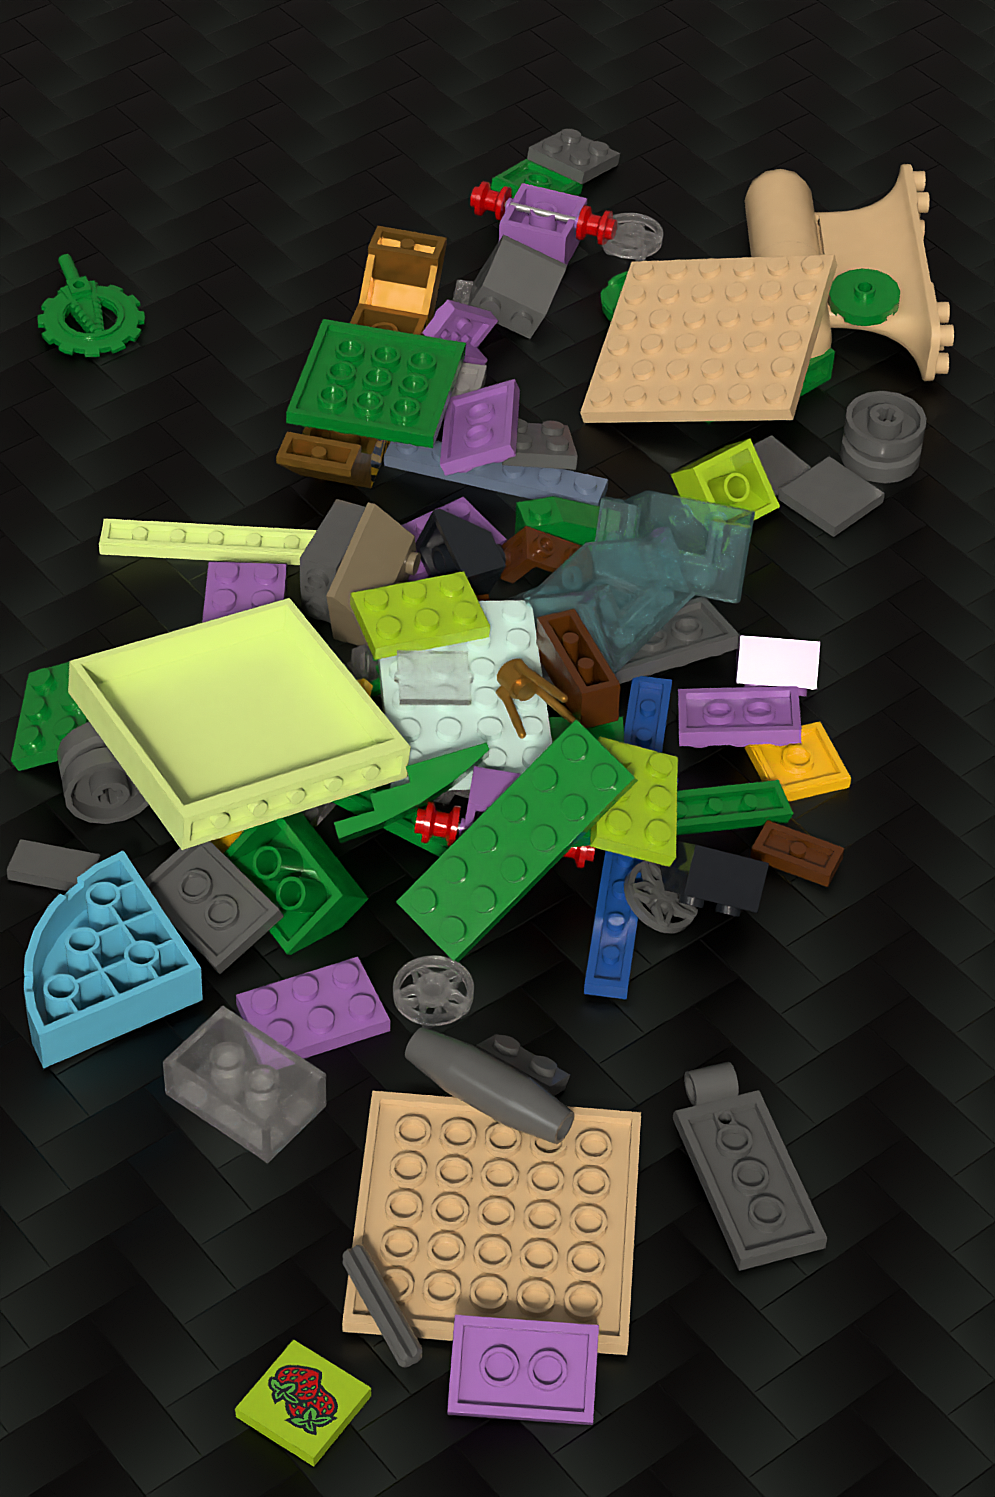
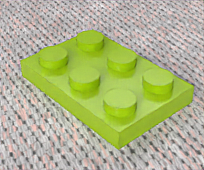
[350,571,490,660]
[590,737,678,867]

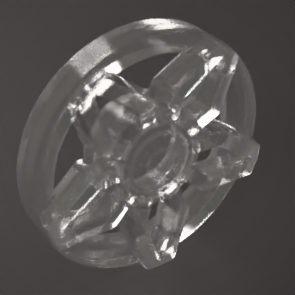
[602,213,663,261]
[393,956,474,1028]

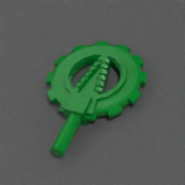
[37,254,145,357]

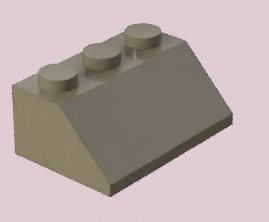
[326,502,421,649]

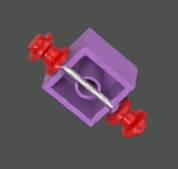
[470,181,618,265]
[414,766,596,868]

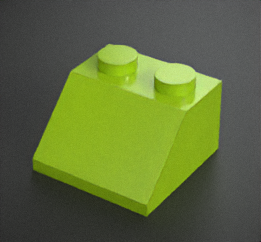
[671,438,780,538]

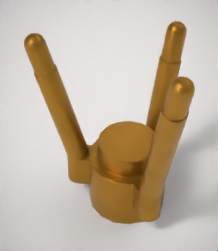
[496,659,580,739]

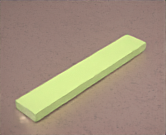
[99,519,317,565]

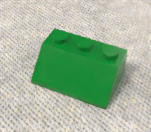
[223,812,369,955]

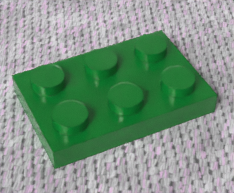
[11,662,89,771]

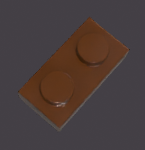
[750,820,845,887]

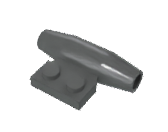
[405,1027,575,1144]

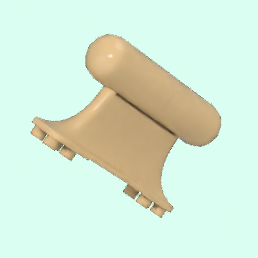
[745,164,954,381]

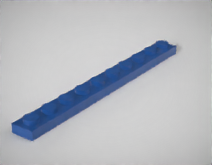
[584,676,672,999]

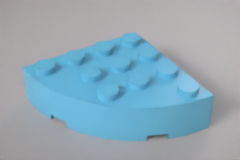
[24,851,203,1068]

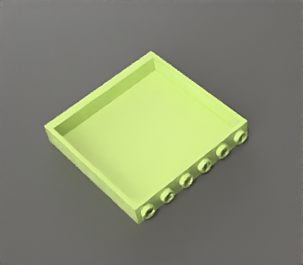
[68,598,411,850]

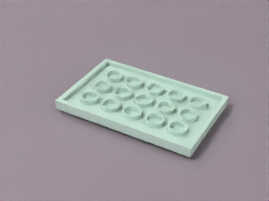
[378,600,552,790]

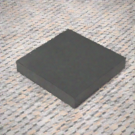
[778,456,885,537]

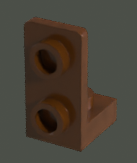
[501,526,590,583]

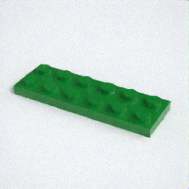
[396,719,638,963]

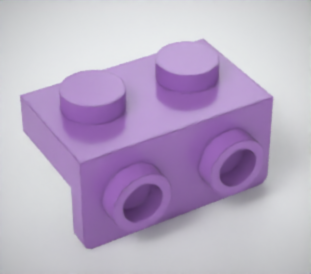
[422,299,498,365]

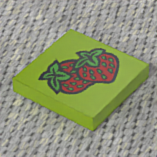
[235,1340,371,1467]

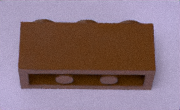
[536,609,620,729]

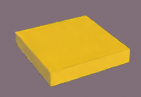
[745,721,851,802]

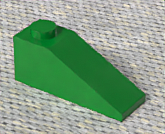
[515,496,634,550]

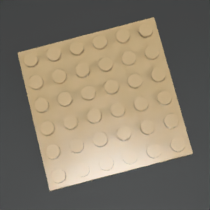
[580,255,837,423]
[342,1091,641,1355]

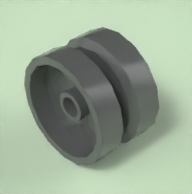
[840,391,927,483]
[57,722,149,824]

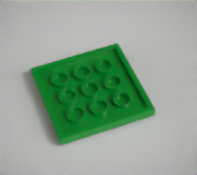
[286,319,466,448]

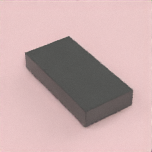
[7,839,101,891]

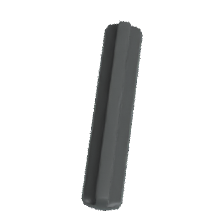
[342,1245,423,1368]

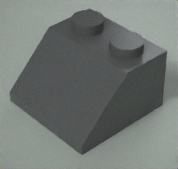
[468,234,567,339]

